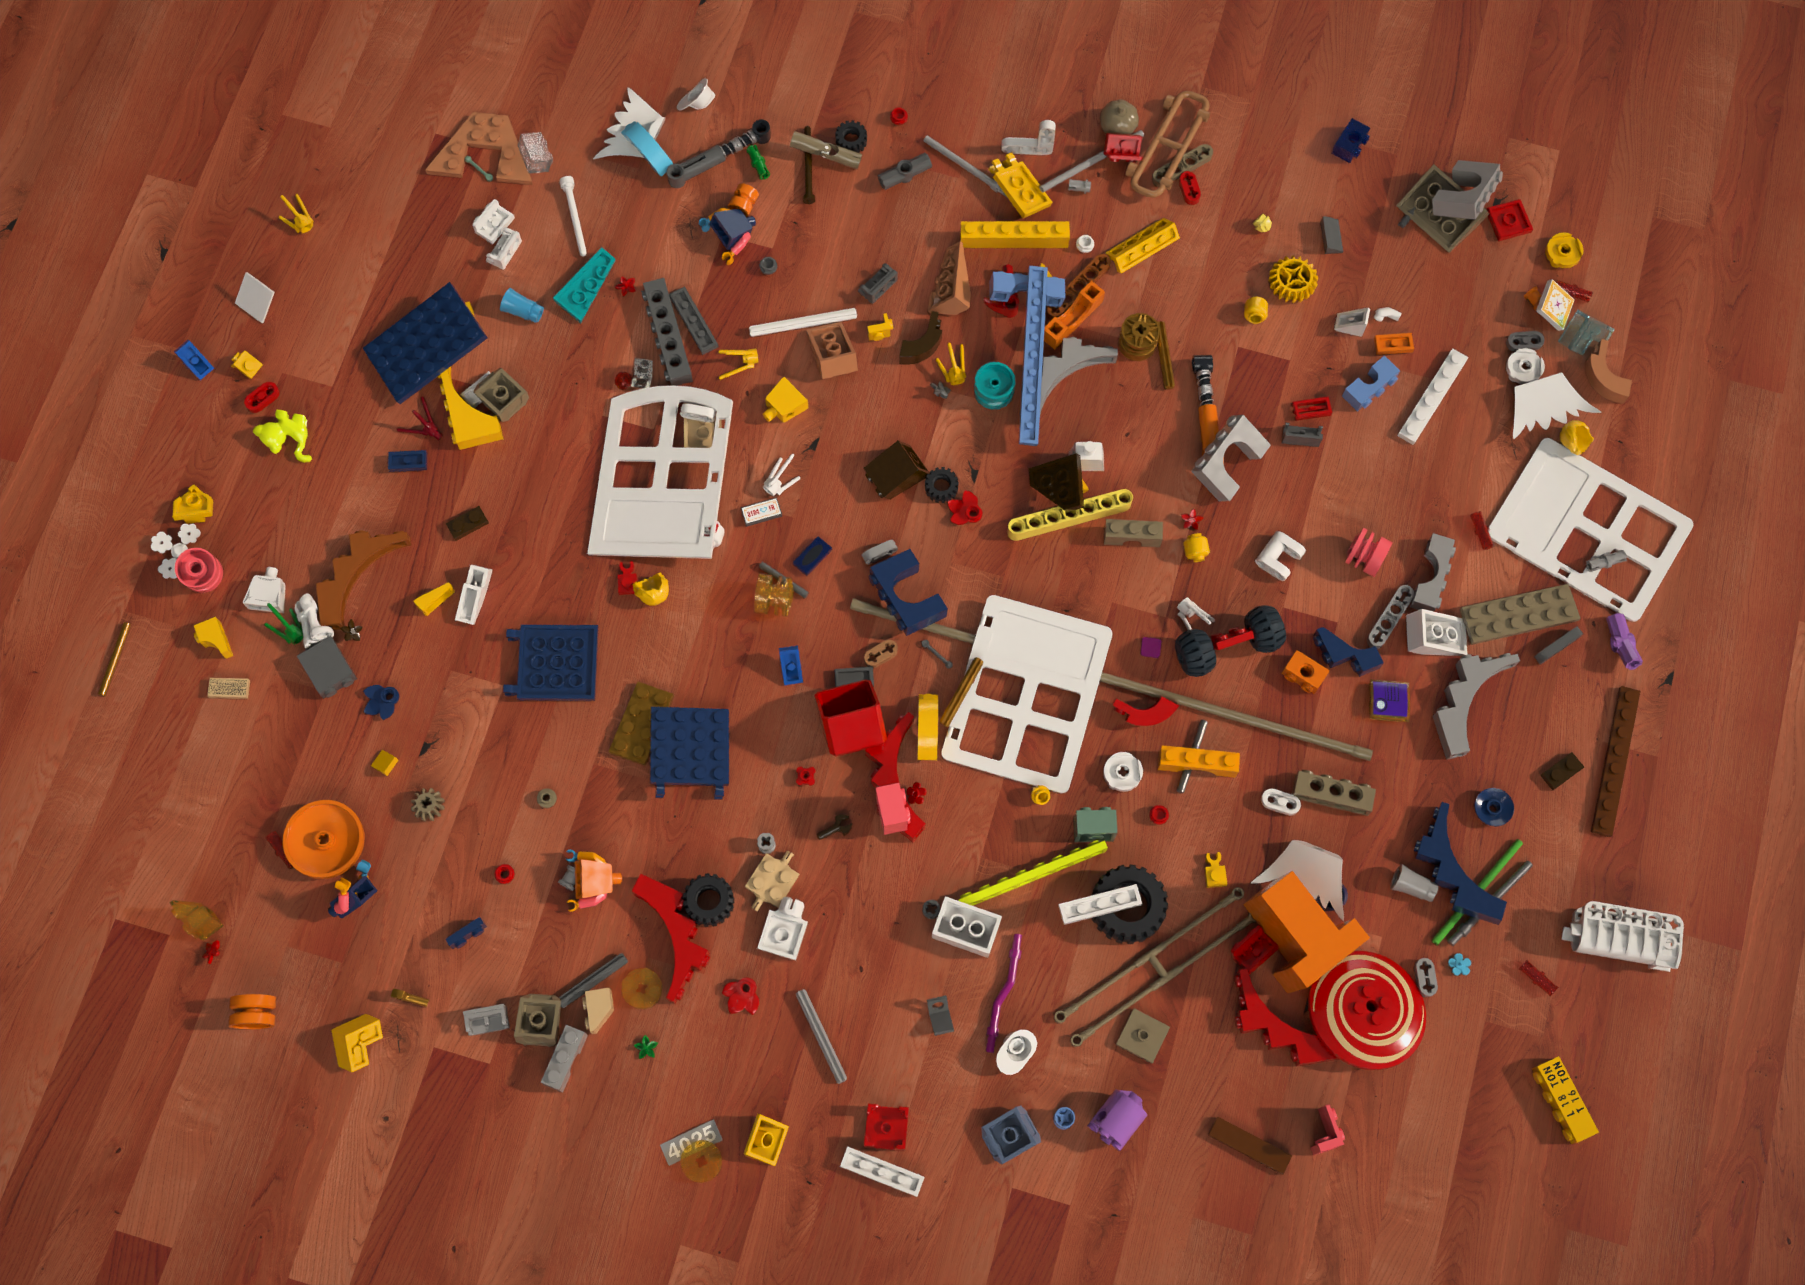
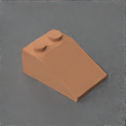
[806,322,858,379]

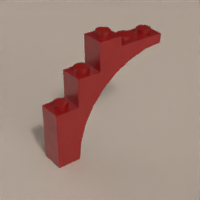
[865,712,926,843]
[632,874,711,1004]
[1234,968,1340,1066]

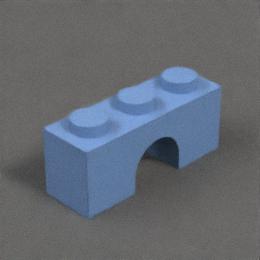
[1342,355,1400,412]

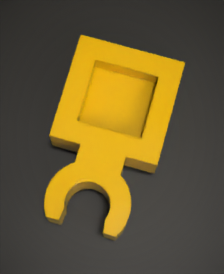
[1204,852,1227,888]

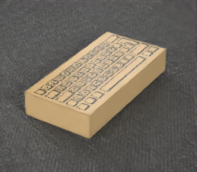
[208,678,250,699]

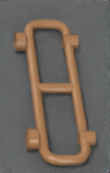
[1126,91,1210,198]

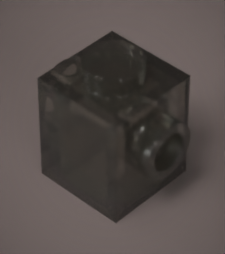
[631,358,653,388]

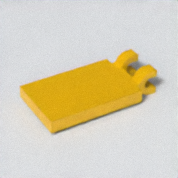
[989,152,1053,219]

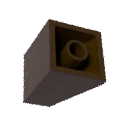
[864,440,930,500]

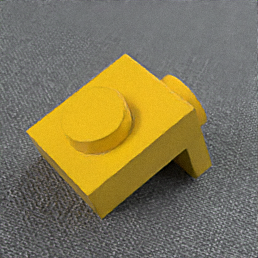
[867,313,893,341]
[231,350,263,379]

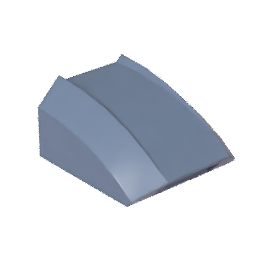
[981,1105,1041,1165]

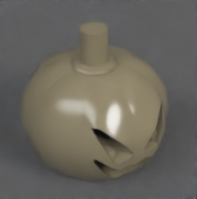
[1100,99,1139,135]

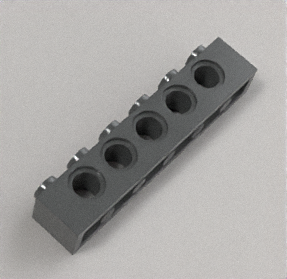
[641,278,693,386]

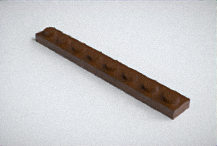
[1591,686,1641,837]

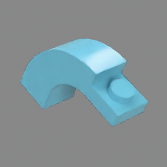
[621,121,673,177]

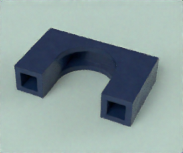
[868,549,948,636]

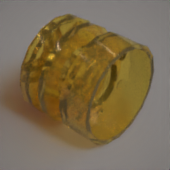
[754,573,794,617]

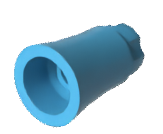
[500,288,544,323]

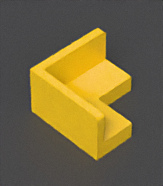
[331,1014,383,1072]

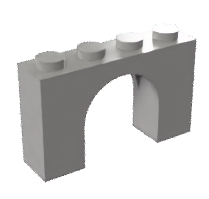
[1432,160,1503,219]
[1191,415,1271,501]

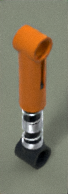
[1192,354,1224,464]

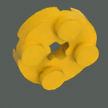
[1545,233,1584,268]

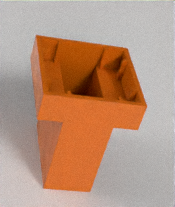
[1243,871,1370,994]

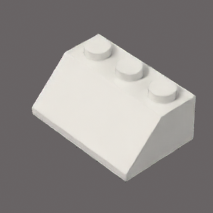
[932,896,1002,958]

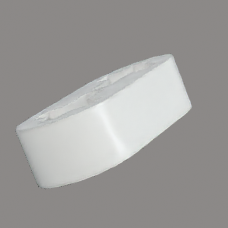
[680,404,716,423]

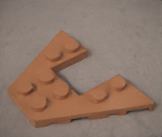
[426,112,533,185]

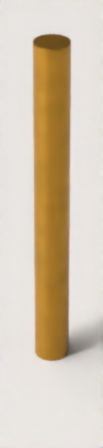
[98,622,131,697]

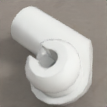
[1374,307,1402,322]

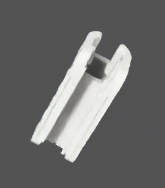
[1561,901,1684,972]

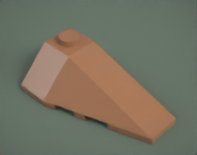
[928,241,971,315]

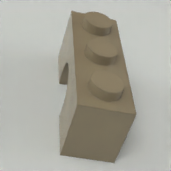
[1104,519,1163,547]

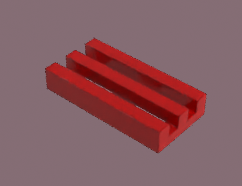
[1291,396,1332,421]

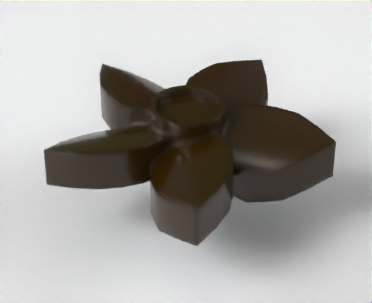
[340,619,363,641]

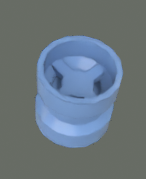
[1053,1107,1075,1130]

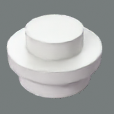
[1076,235,1094,253]

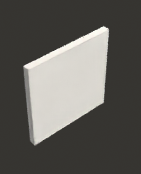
[235,272,275,323]

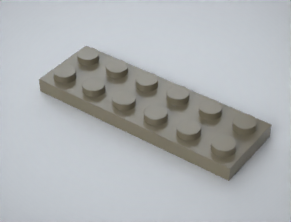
[1460,584,1581,645]

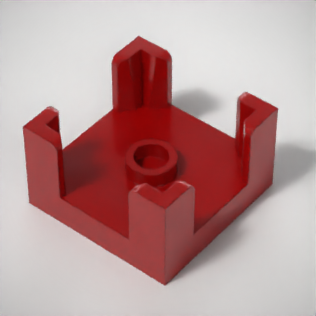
[864,1103,909,1151]

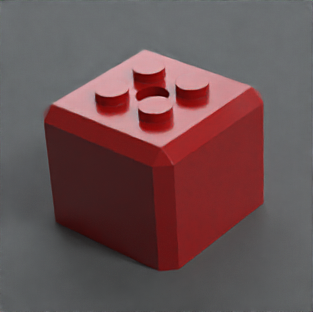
[814,680,887,757]

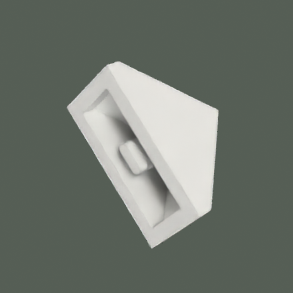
[1334,308,1370,337]

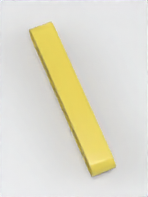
[1007,489,1133,541]

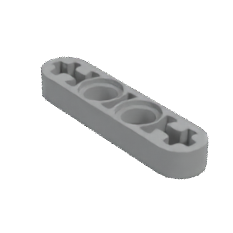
[1367,585,1414,649]

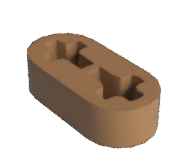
[864,640,898,668]

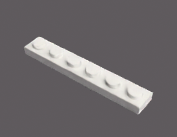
[1397,348,1469,445]

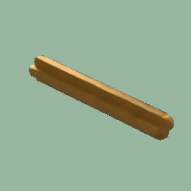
[1157,321,1175,390]
[940,657,983,727]

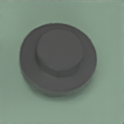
[759,257,777,275]

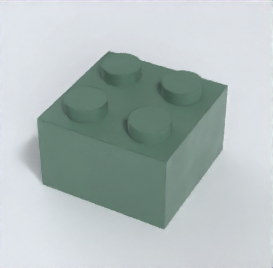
[1073,807,1117,843]

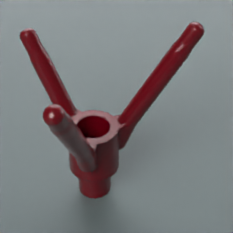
[397,397,443,441]

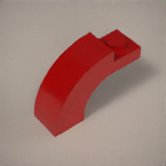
[1111,696,1179,726]

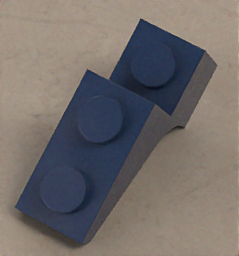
[1313,627,1384,677]

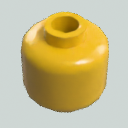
[1244,296,1268,324]
[1183,533,1210,562]

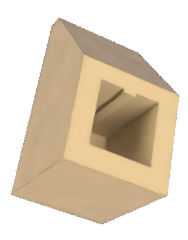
[582,988,614,1034]

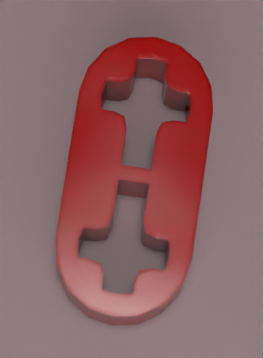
[1179,171,1201,205]

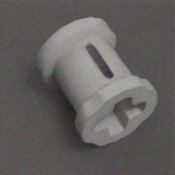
[757,833,776,854]
[558,865,575,891]

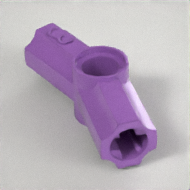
[1606,613,1643,670]

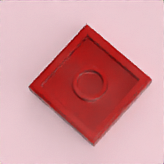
[1486,199,1534,241]

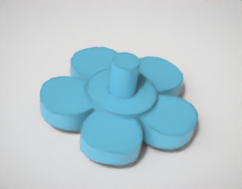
[1448,953,1471,976]

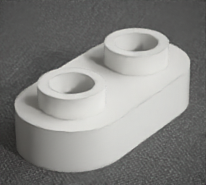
[1261,789,1301,816]

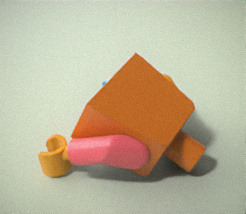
[566,849,622,912]

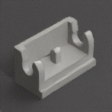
[463,1004,510,1036]

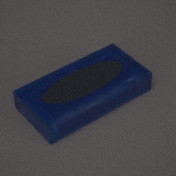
[793,536,832,576]

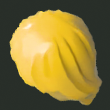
[1559,420,1594,455]
[633,572,669,606]

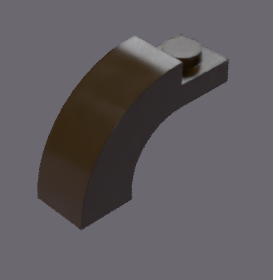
[899,311,943,365]

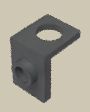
[927,995,954,1036]

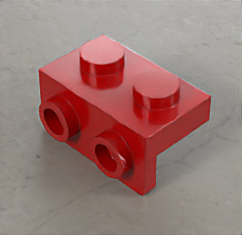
[1103,133,1143,163]
[1231,925,1279,974]

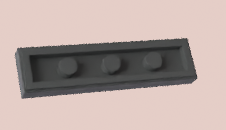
[669,287,718,355]

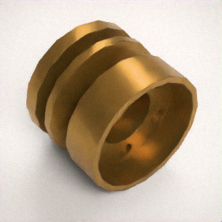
[1118,313,1160,361]

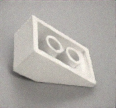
[1406,609,1467,656]

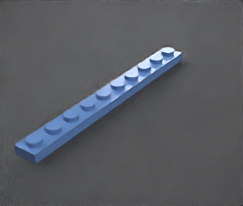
[1019,266,1048,446]

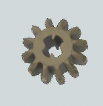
[411,788,445,822]

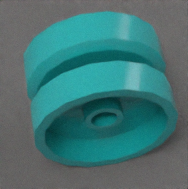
[974,362,1015,410]

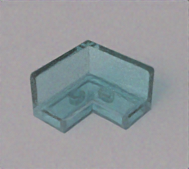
[1558,310,1615,355]

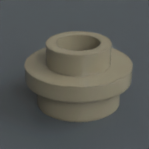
[537,789,557,808]

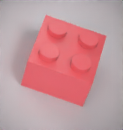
[876,783,911,835]

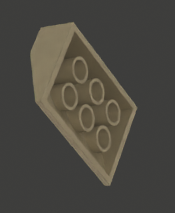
[1396,164,1489,253]

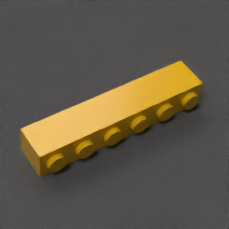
[960,221,1070,248]

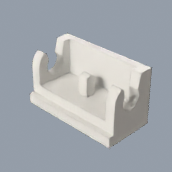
[486,227,522,270]

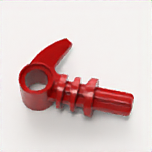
[983,264,1019,318]

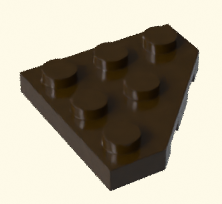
[1029,453,1084,512]

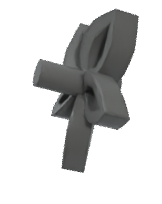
[930,382,951,399]

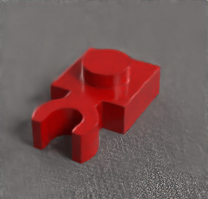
[617,561,638,595]

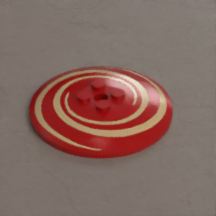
[1308,951,1426,1070]

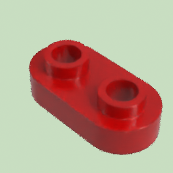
[244,382,280,413]

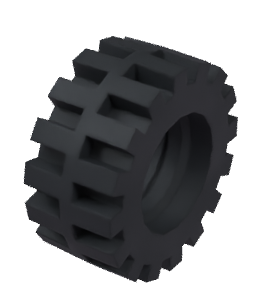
[835,120,867,153]
[925,467,959,503]

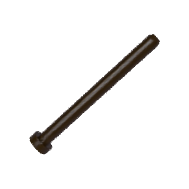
[803,126,815,204]

